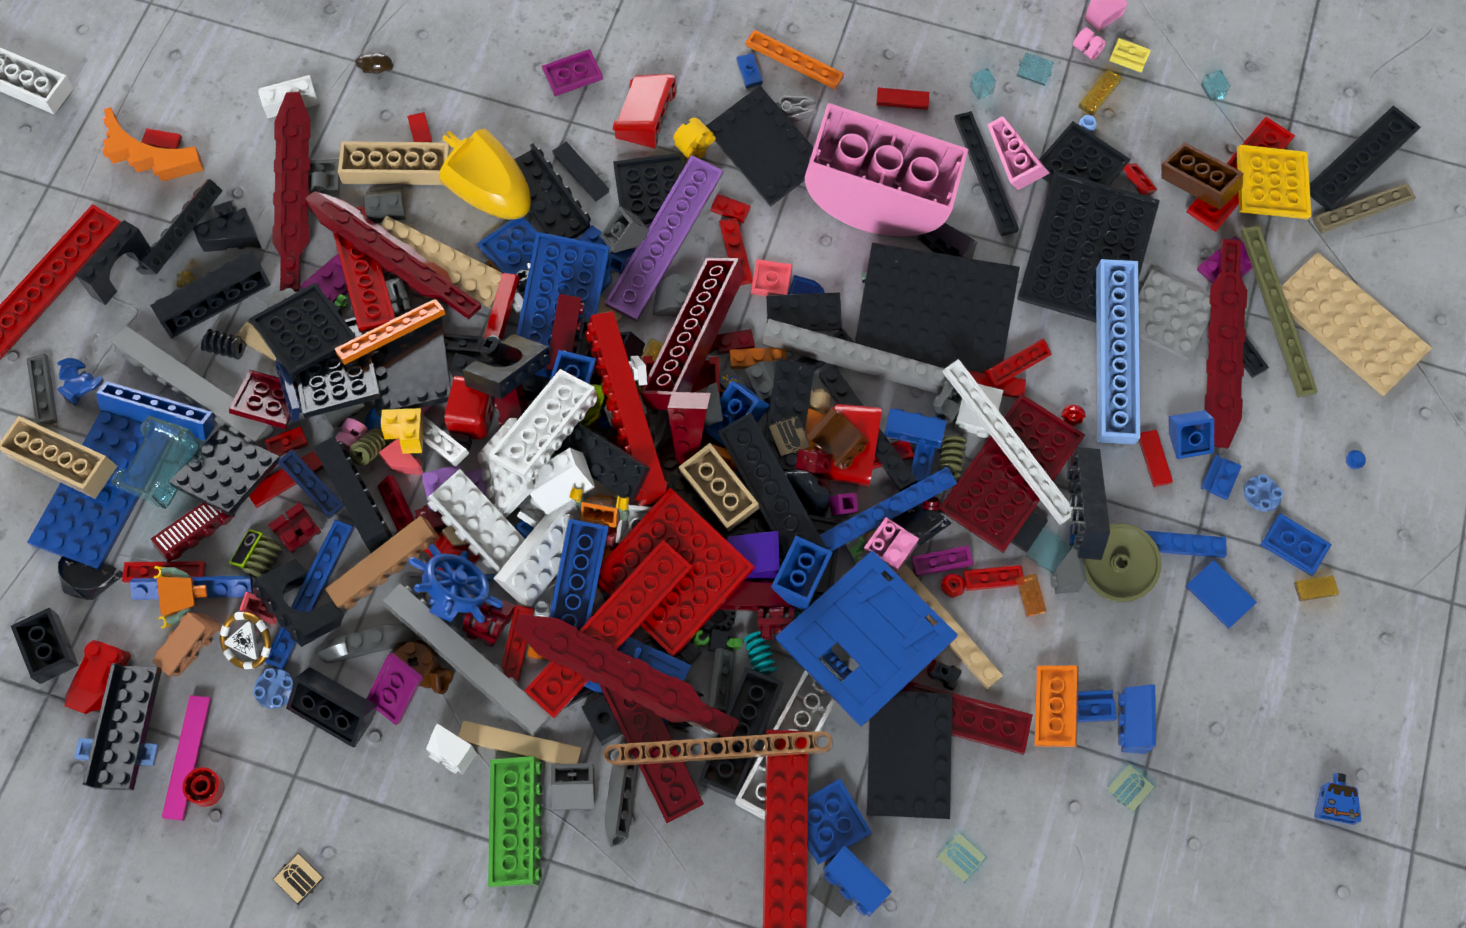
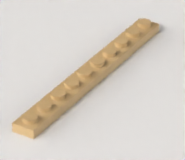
[863,529,1003,689]

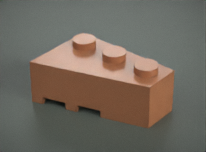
[152,612,222,676]

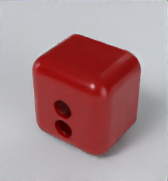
[445,376,495,440]

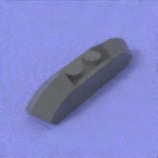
[316,623,417,663]
[604,742,638,847]

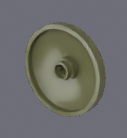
[1083,523,1161,602]

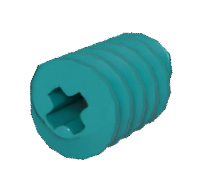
[744,631,778,675]

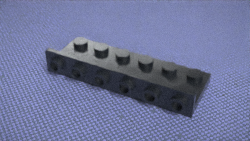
[514,143,591,239]
[136,179,223,274]
[83,663,162,790]

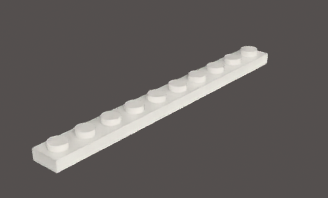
[942,359,1073,525]

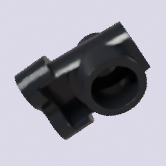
[927,660,962,691]

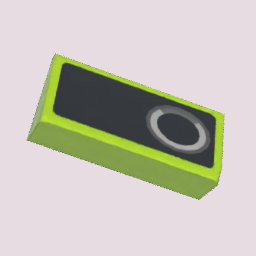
[229,529,265,570]

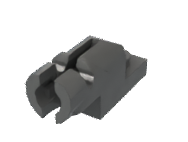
[383,272,412,318]

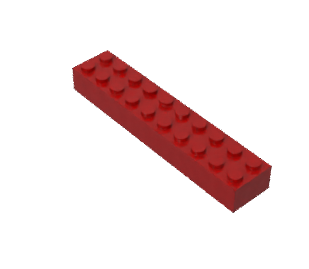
[585,311,667,506]

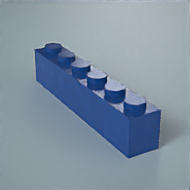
[96,381,214,441]

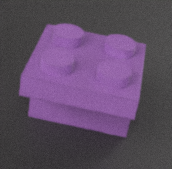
[421,464,489,512]

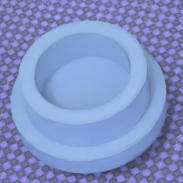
[1079,115,1097,132]

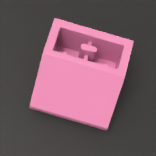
[1085,0,1127,31]
[864,517,919,574]

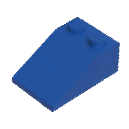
[704,380,769,447]

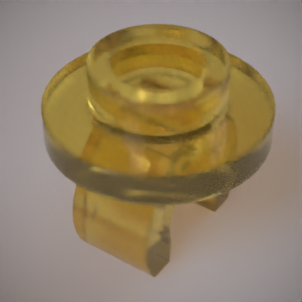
[177,270,196,287]

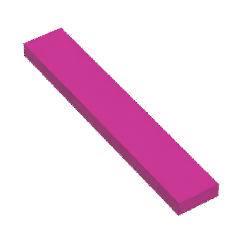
[161,695,212,821]

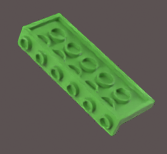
[488,756,543,887]

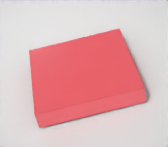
[751,259,792,296]

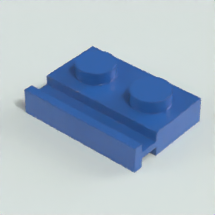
[1200,454,1242,500]
[1078,690,1117,722]

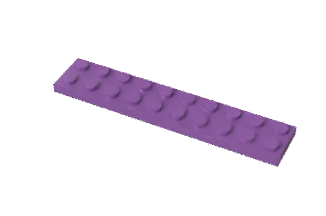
[605,155,723,322]

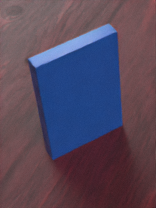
[1260,513,1332,577]
[1185,560,1257,629]

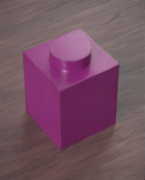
[830,493,858,516]

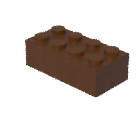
[1161,142,1244,210]

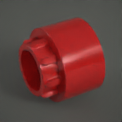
[182,767,225,807]

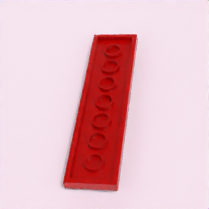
[1186,117,1295,232]
[332,206,395,332]

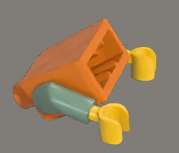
[569,487,630,528]
[154,566,207,628]

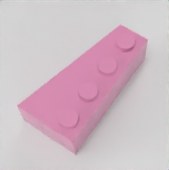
[988,116,1050,190]

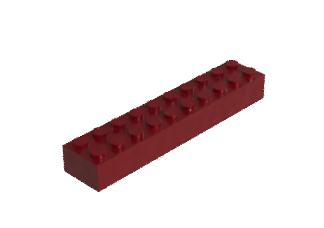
[640,258,745,410]

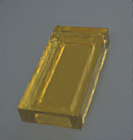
[1294,575,1339,602]

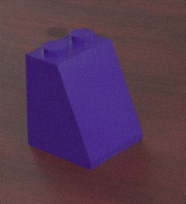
[727,531,780,581]

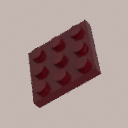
[229,369,300,429]

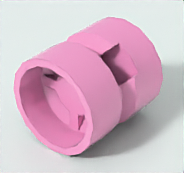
[1073,27,1106,60]
[336,418,368,452]

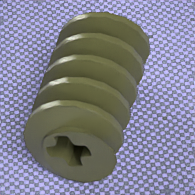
[349,428,389,466]
[938,436,967,478]
[242,535,283,579]

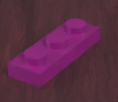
[911,545,974,577]

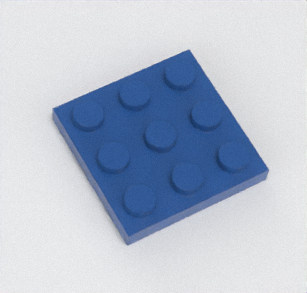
[477,217,537,274]
[807,779,872,865]

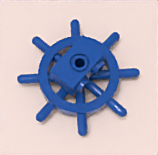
[408,543,503,623]

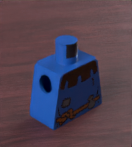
[1314,773,1361,825]

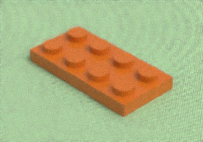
[1034,665,1079,747]

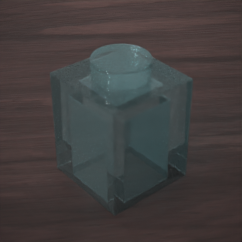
[970,68,996,100]
[1201,70,1230,101]

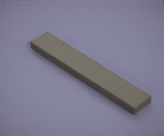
[1312,183,1416,234]

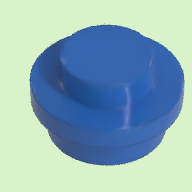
[1346,450,1366,469]

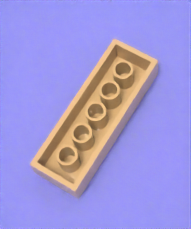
[338,141,451,185]
[0,416,117,499]

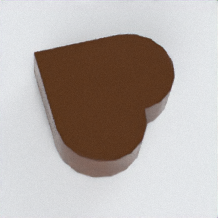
[430,668,453,694]

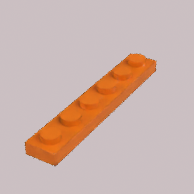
[746,29,844,90]
[335,299,445,365]

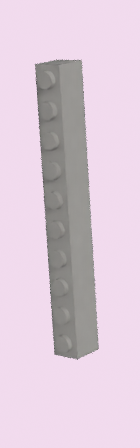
[762,319,948,395]
[111,326,274,447]
[383,584,550,737]

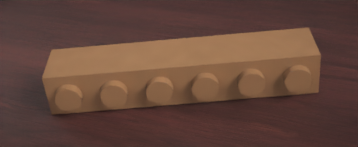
[325,516,440,610]

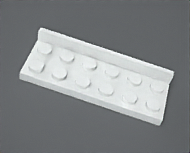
[489,369,597,484]
[427,469,525,574]

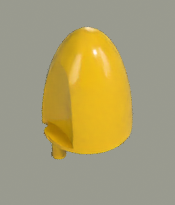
[439,129,531,220]

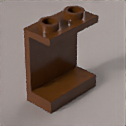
[807,408,869,470]

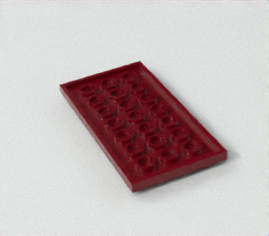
[938,394,1086,553]

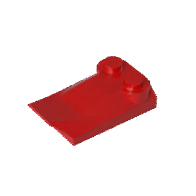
[64,640,131,714]

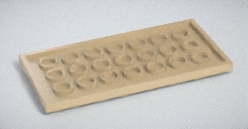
[1281,253,1432,397]

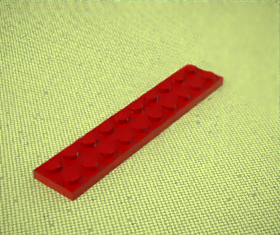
[0,204,121,360]
[524,540,693,719]
[763,729,809,928]

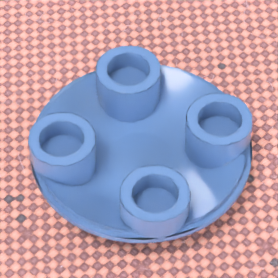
[1244,474,1283,512]
[253,668,294,709]

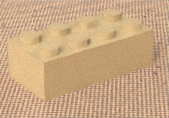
[679,443,759,532]

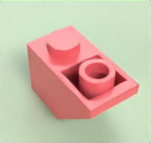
[379,439,423,475]

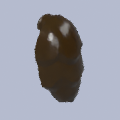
[355,52,394,74]

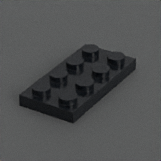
[766,292,842,331]

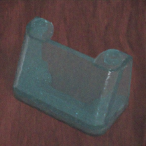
[110,415,200,509]

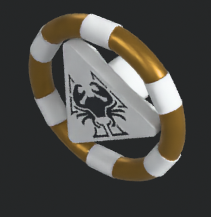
[220,611,272,670]

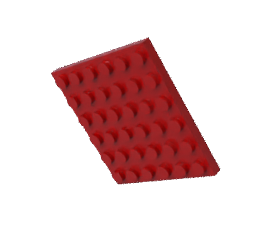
[598,488,756,657]

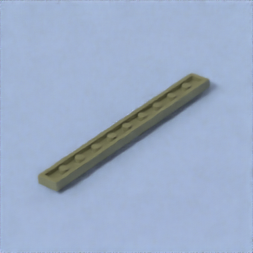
[1240,226,1318,398]

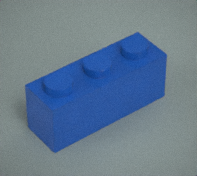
[884,409,946,449]

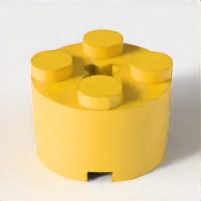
[673,118,716,159]

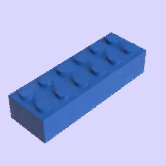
[549,519,609,631]

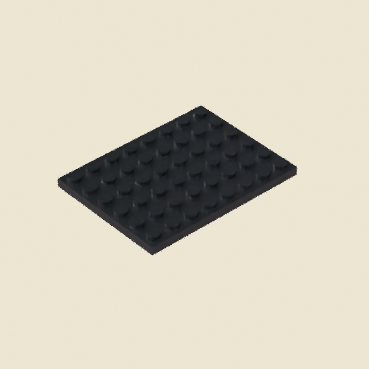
[1017,171,1160,323]
[855,242,1020,373]

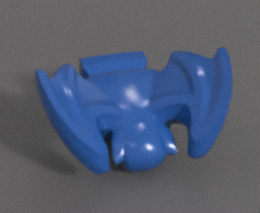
[57,358,104,406]

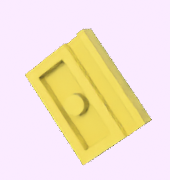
[1109,38,1151,73]

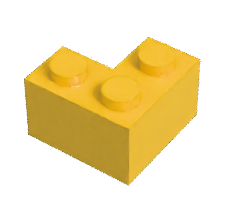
[381,408,424,454]

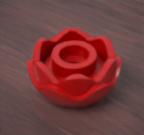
[1061,404,1086,426]
[941,574,965,598]

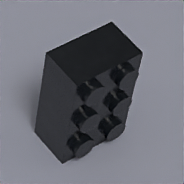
[11,608,79,684]

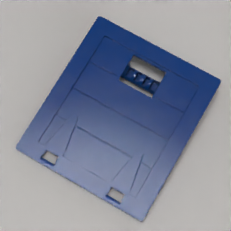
[776,551,958,727]

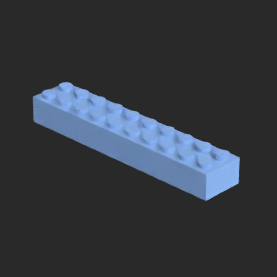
[1096,259,1140,444]

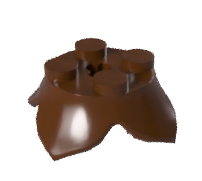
[390,639,442,688]

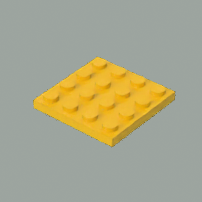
[1237,145,1311,219]

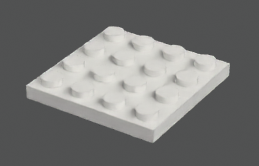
[478,418,534,518]

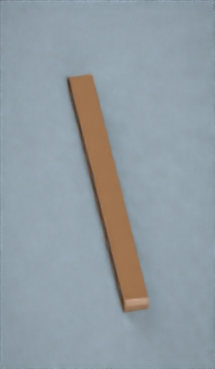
[603,731,833,766]

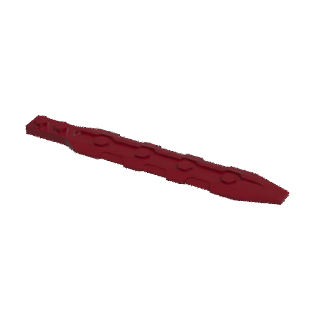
[272,92,311,292]
[305,191,481,320]
[1204,239,1248,449]
[513,614,740,737]

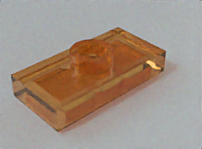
[1016,573,1047,617]

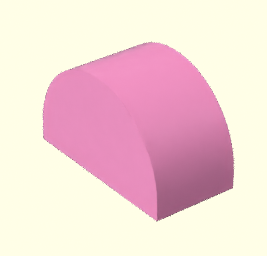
[805,103,968,237]

